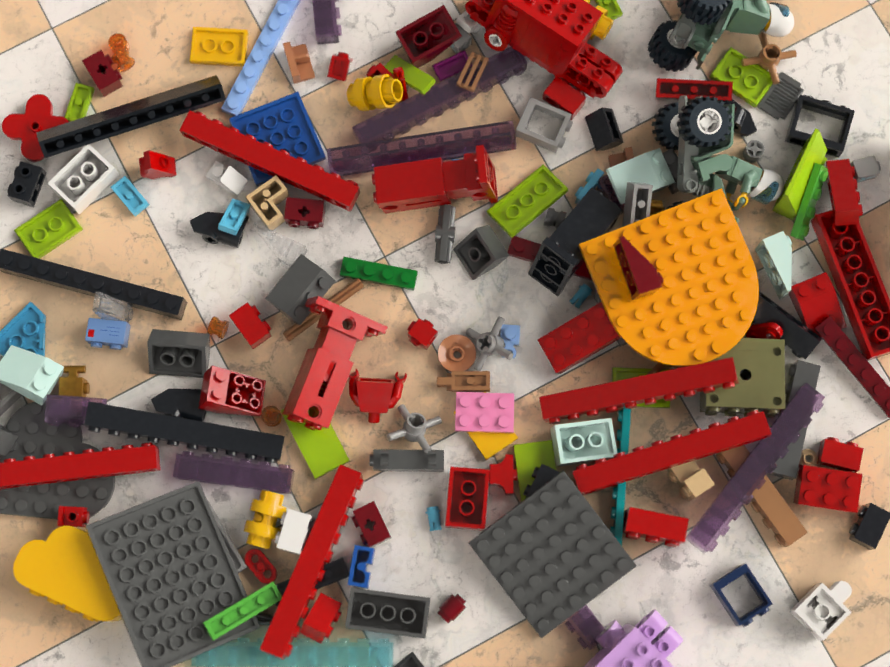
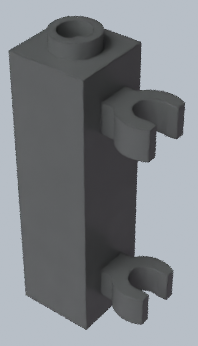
[370,449,444,472]

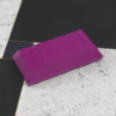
[432,50,473,81]

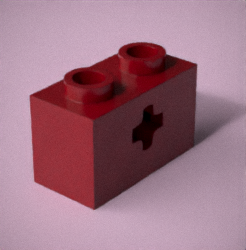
[82,50,123,97]
[284,197,326,229]
[351,501,391,548]

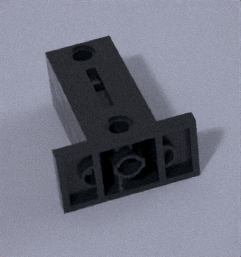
[528,188,622,296]

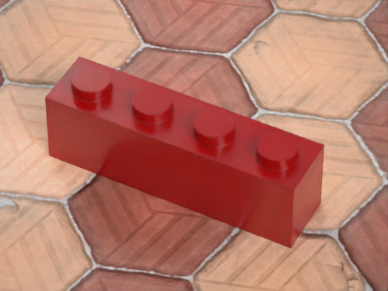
[655,78,733,101]
[826,159,863,226]

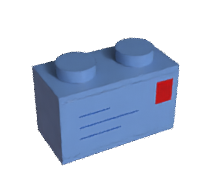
[85,318,131,350]

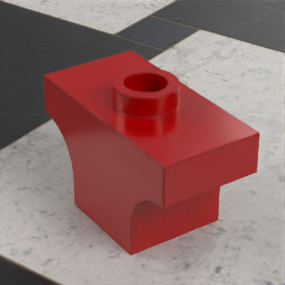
[139,150,177,180]
[489,454,517,495]

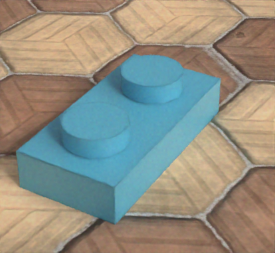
[575,169,604,204]
[111,176,149,217]
[218,198,250,236]

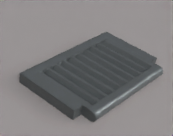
[758,71,804,120]

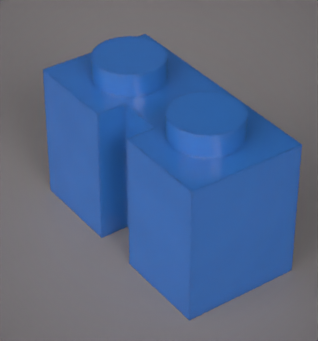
[347,545,375,589]

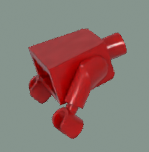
[348,369,407,423]

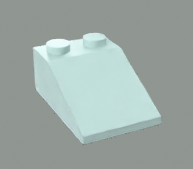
[606,148,675,204]
[755,231,792,300]
[0,345,64,406]
[550,418,617,467]

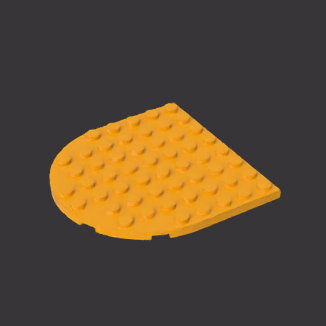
[578,188,759,366]

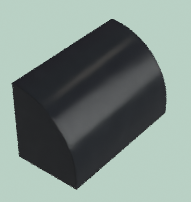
[585,107,624,151]

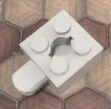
[790,581,852,641]

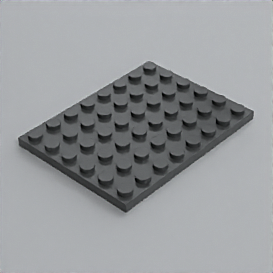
[85,481,260,667]

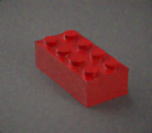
[538,301,621,374]

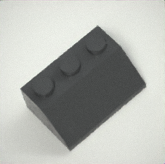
[265,254,336,325]
[147,329,210,378]

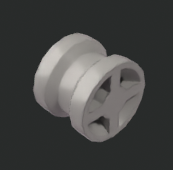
[743,140,764,163]

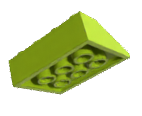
[772,128,827,220]

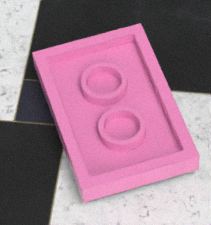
[455,392,514,433]

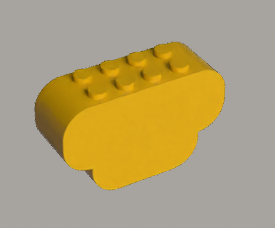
[13,526,123,622]

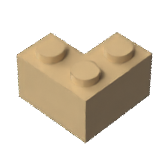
[246,175,290,232]
[667,461,715,501]

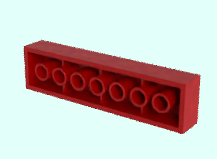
[811,210,890,361]

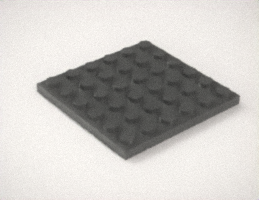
[469,470,637,638]

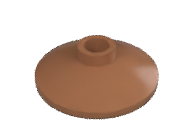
[438,335,476,372]

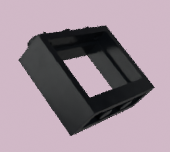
[785,95,855,158]

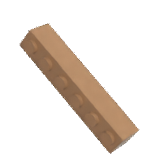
[715,445,808,547]

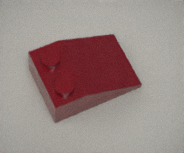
[395,5,462,68]
[613,236,663,300]

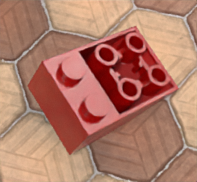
[198,365,266,417]

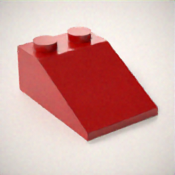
[788,272,847,336]

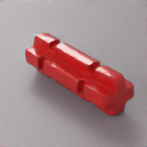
[393,67,408,102]

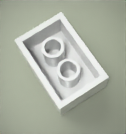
[48,144,119,214]

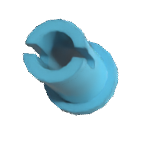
[569,284,593,309]
[425,506,442,531]

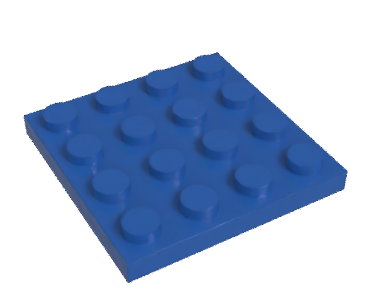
[229,92,326,187]

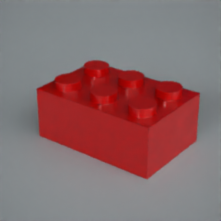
[793,464,863,513]
[445,466,490,531]
[623,507,689,547]

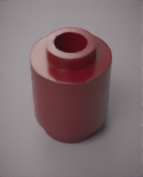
[437,593,466,624]

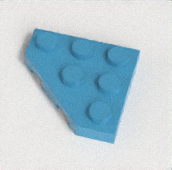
[0,301,46,357]

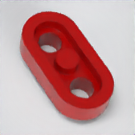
[746,322,783,339]
[245,549,278,584]

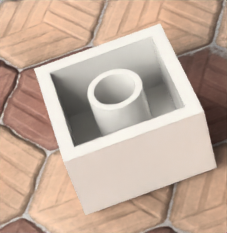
[275,509,314,555]

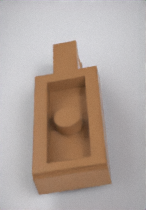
[437,371,490,392]

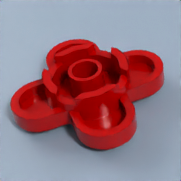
[2,94,69,162]

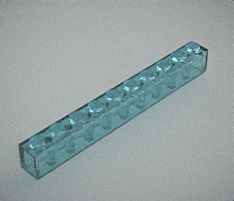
[191,638,394,667]

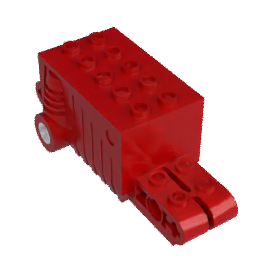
[465,0,623,98]

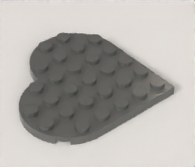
[0,401,115,520]

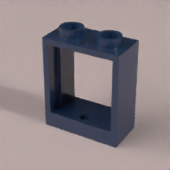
[710,563,773,627]

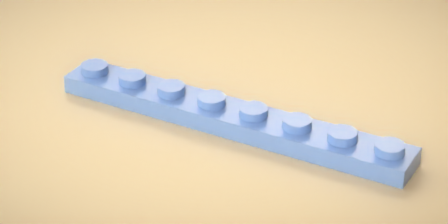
[221,0,301,116]

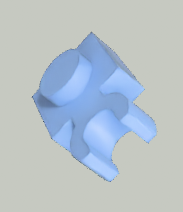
[500,324,520,359]

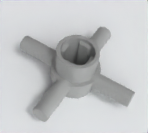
[466,316,513,371]
[387,404,442,453]

